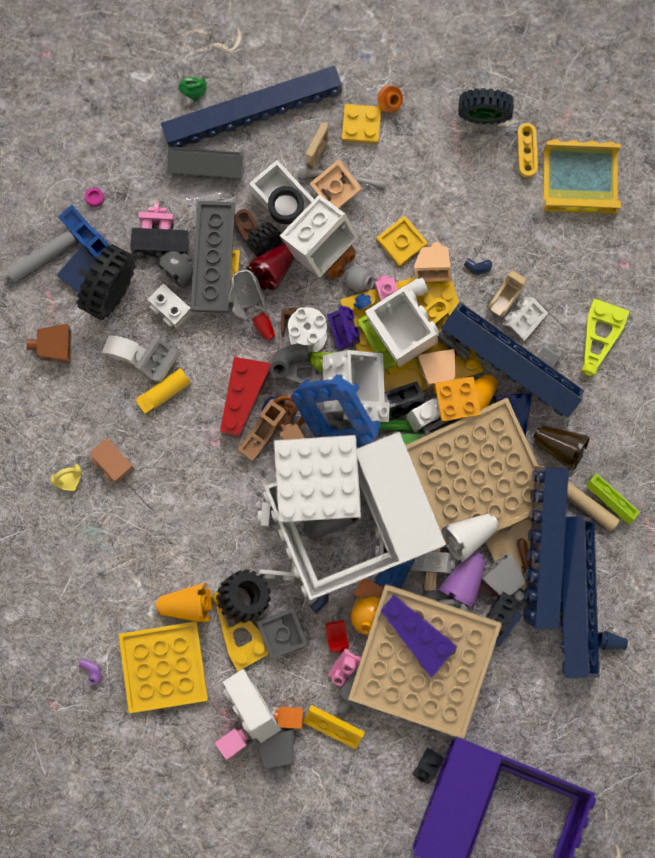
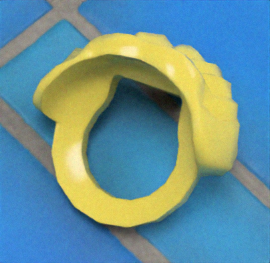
[51,464,82,491]

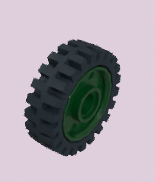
[458,88,514,125]

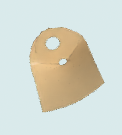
[486,517,532,591]

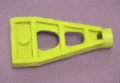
[581,298,630,377]

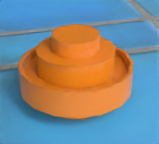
[377,85,403,113]

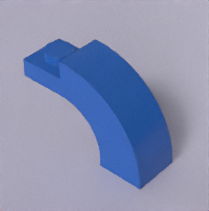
[58,205,109,258]

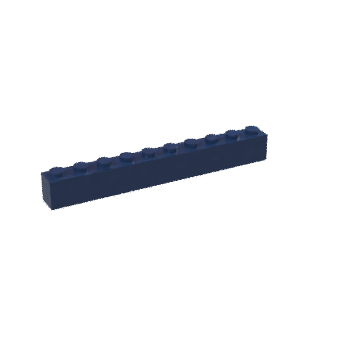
[160,65,342,148]

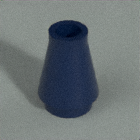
[598,630,628,650]

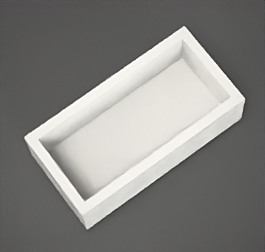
[249,160,314,230]

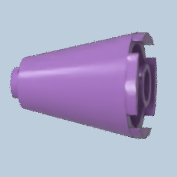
[438,551,486,608]

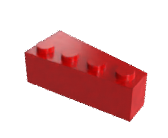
[220,357,270,438]

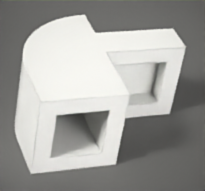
[102,335,147,366]

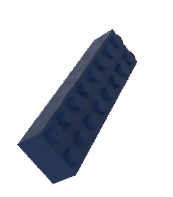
[442,302,584,418]
[523,466,569,629]
[560,516,600,678]

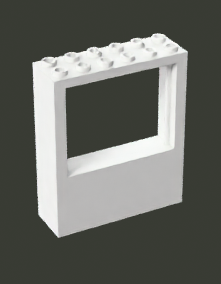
[263,432,446,600]

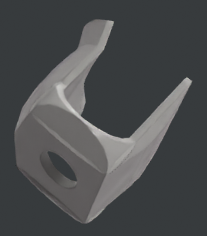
[229,270,267,319]

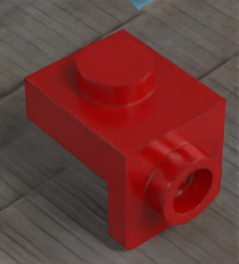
[325,619,349,653]

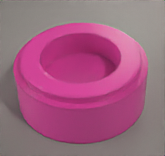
[85,187,104,207]

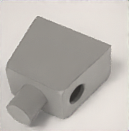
[481,553,526,601]

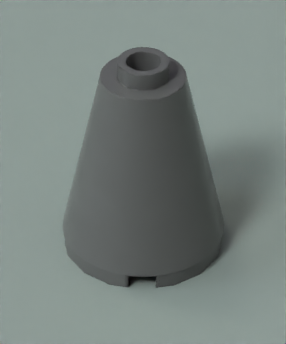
[303,517,359,540]

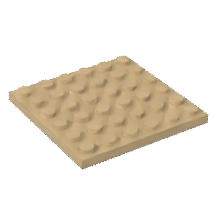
[405,398,538,553]
[348,584,501,739]

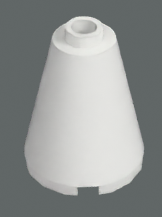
[441,514,499,562]

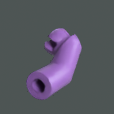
[79,658,102,685]

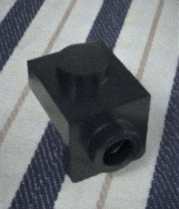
[412,748,444,784]

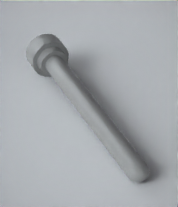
[298,163,387,188]

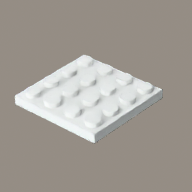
[274,435,361,522]

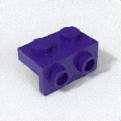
[327,306,361,351]

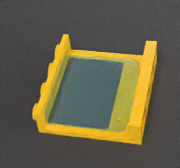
[543,139,621,214]

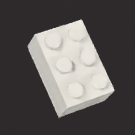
[223,669,281,743]

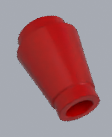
[252,312,276,341]

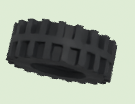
[76,244,137,320]

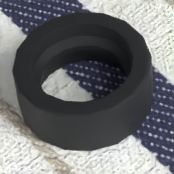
[268,186,304,225]

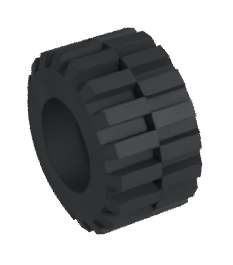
[216,569,271,623]

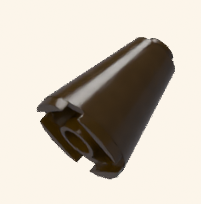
[533,425,590,471]

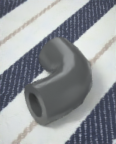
[270,343,309,378]

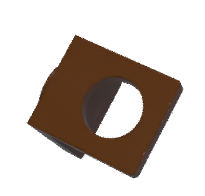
[281,308,299,337]

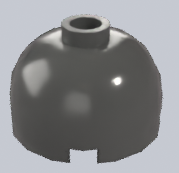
[156,252,193,289]

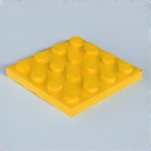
[118,621,208,713]

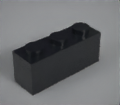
[130,228,190,259]

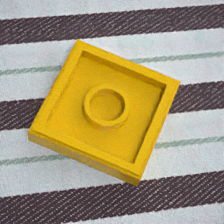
[376,215,428,268]

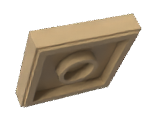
[306,122,329,169]

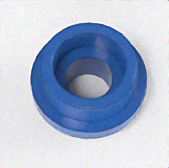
[353,294,372,310]

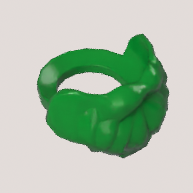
[178,76,207,102]

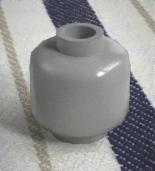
[344,265,373,293]

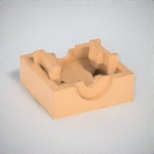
[310,159,364,209]

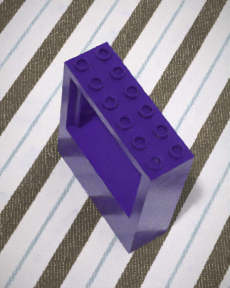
[411,736,596,858]

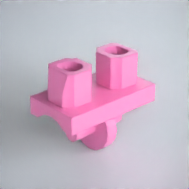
[139,202,175,229]
[328,648,362,687]

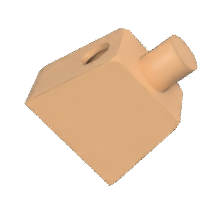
[414,242,452,282]
[417,349,455,388]

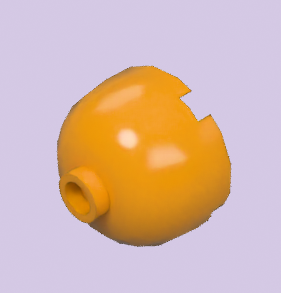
[350,596,380,635]

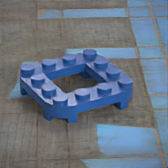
[291,374,381,448]

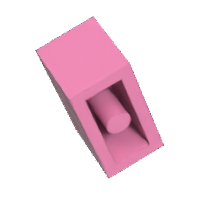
[215,727,249,760]

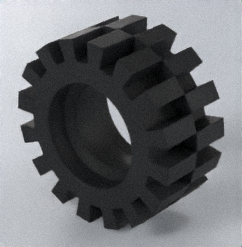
[246,222,282,257]

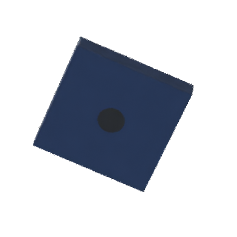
[57,247,95,293]

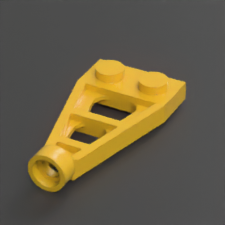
[211,592,269,671]

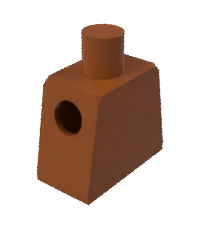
[26,324,71,364]

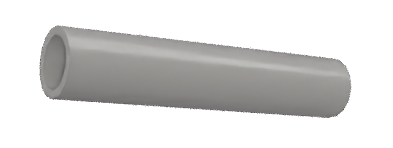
[6,230,77,283]

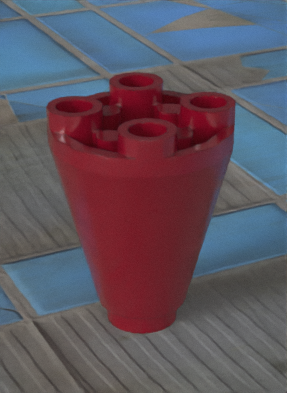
[246,243,295,291]

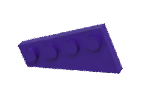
[381,594,457,678]

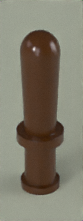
[517,538,529,582]

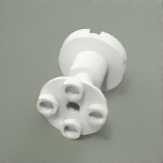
[288,307,327,355]

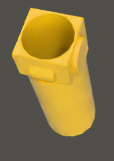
[135,368,191,414]

